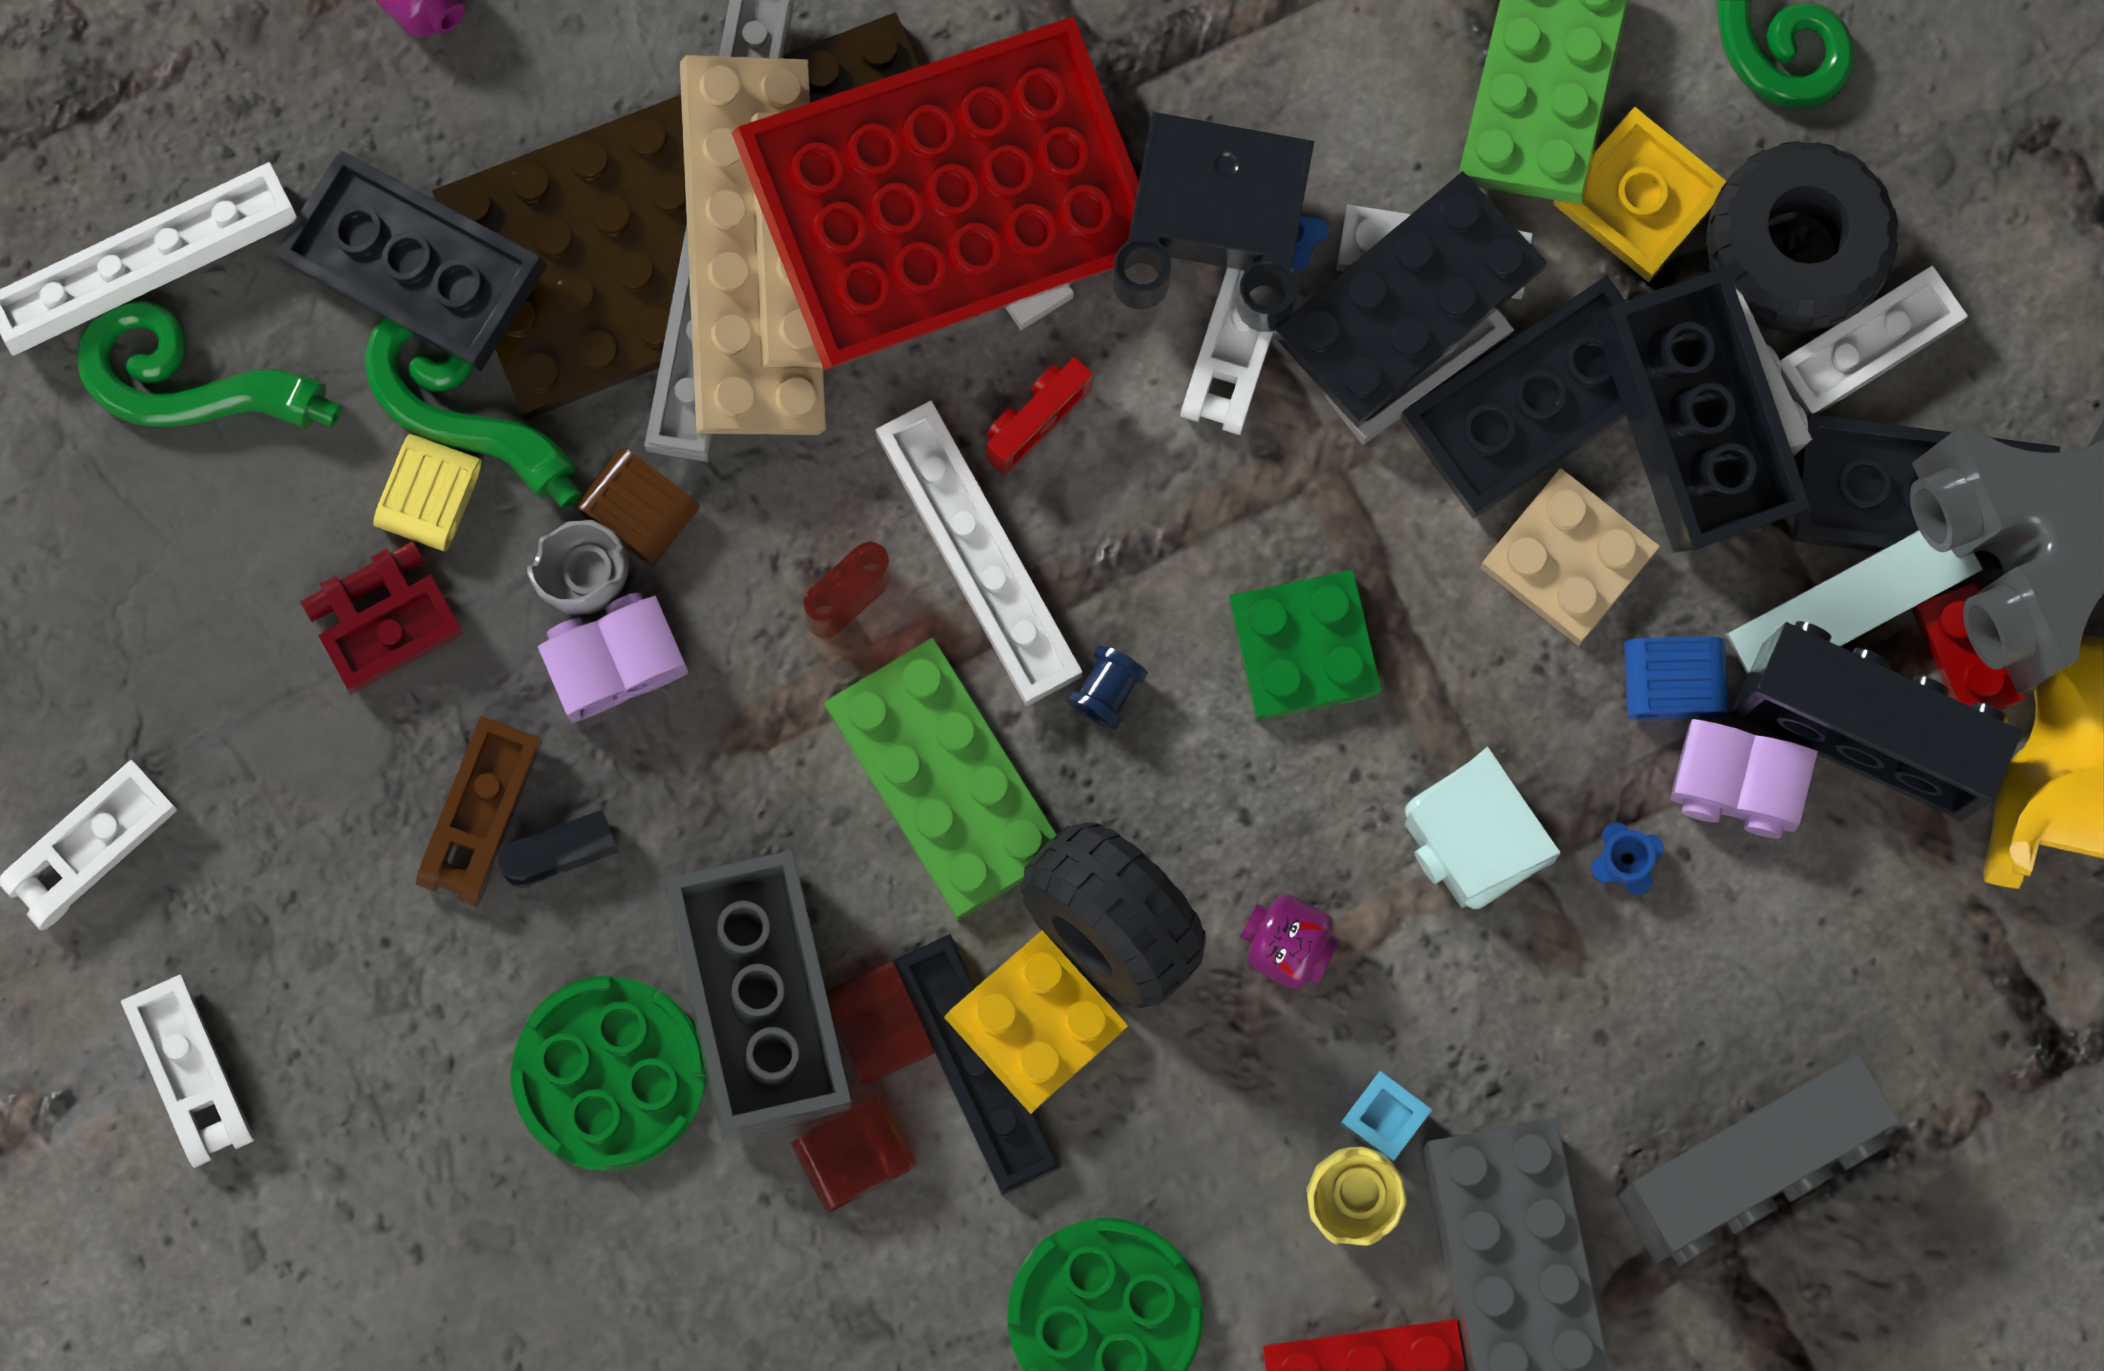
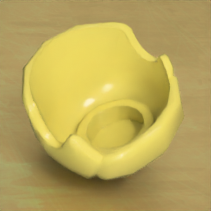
[1307,1147,1407,1246]

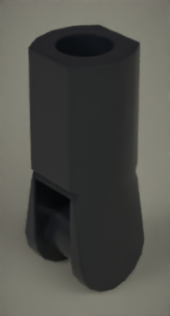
[498,809,618,888]

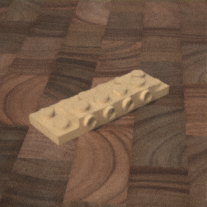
[680,55,826,435]

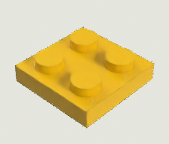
[1553,107,1726,282]
[944,930,1128,1114]

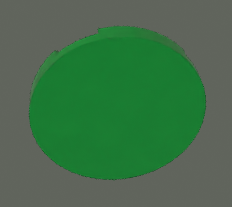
[510,975,706,1171]
[1007,1218,1204,1371]

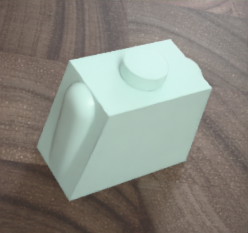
[1405,746,1560,909]

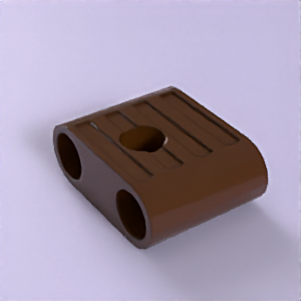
[574,447,700,567]

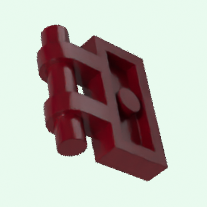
[300,541,464,695]

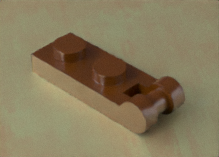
[416,716,542,907]

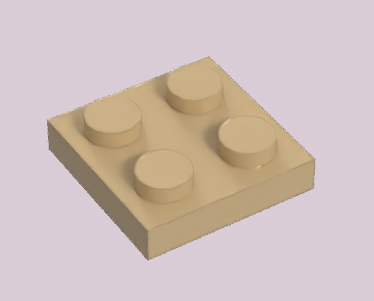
[1480,468,1660,647]

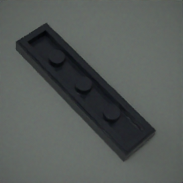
[892,933,1061,1196]

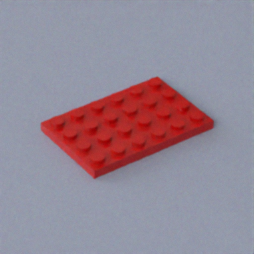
[731,16,1139,371]

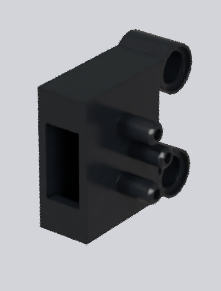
[1113,112,1315,332]

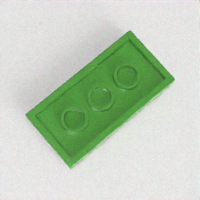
[1458,0,1630,205]
[824,637,1056,921]

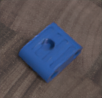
[1624,637,1729,721]

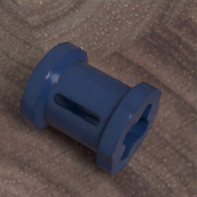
[1068,645,1148,729]

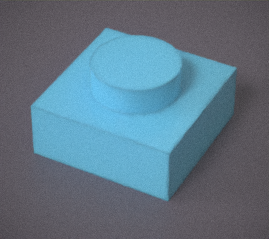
[1340,1071,1432,1163]

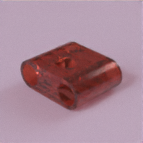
[803,541,891,638]
[825,961,934,1086]
[791,1095,919,1213]

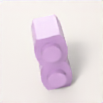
[537,593,689,723]
[1670,719,1818,839]

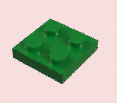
[1228,570,1381,722]

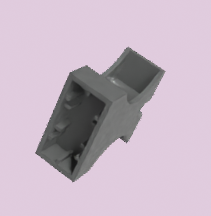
[1910,404,2104,695]

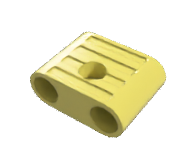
[373,434,482,552]

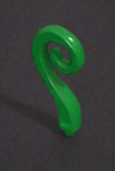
[1716,0,1854,109]
[76,300,342,429]
[365,317,582,509]

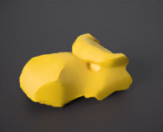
[1983,635,2104,889]

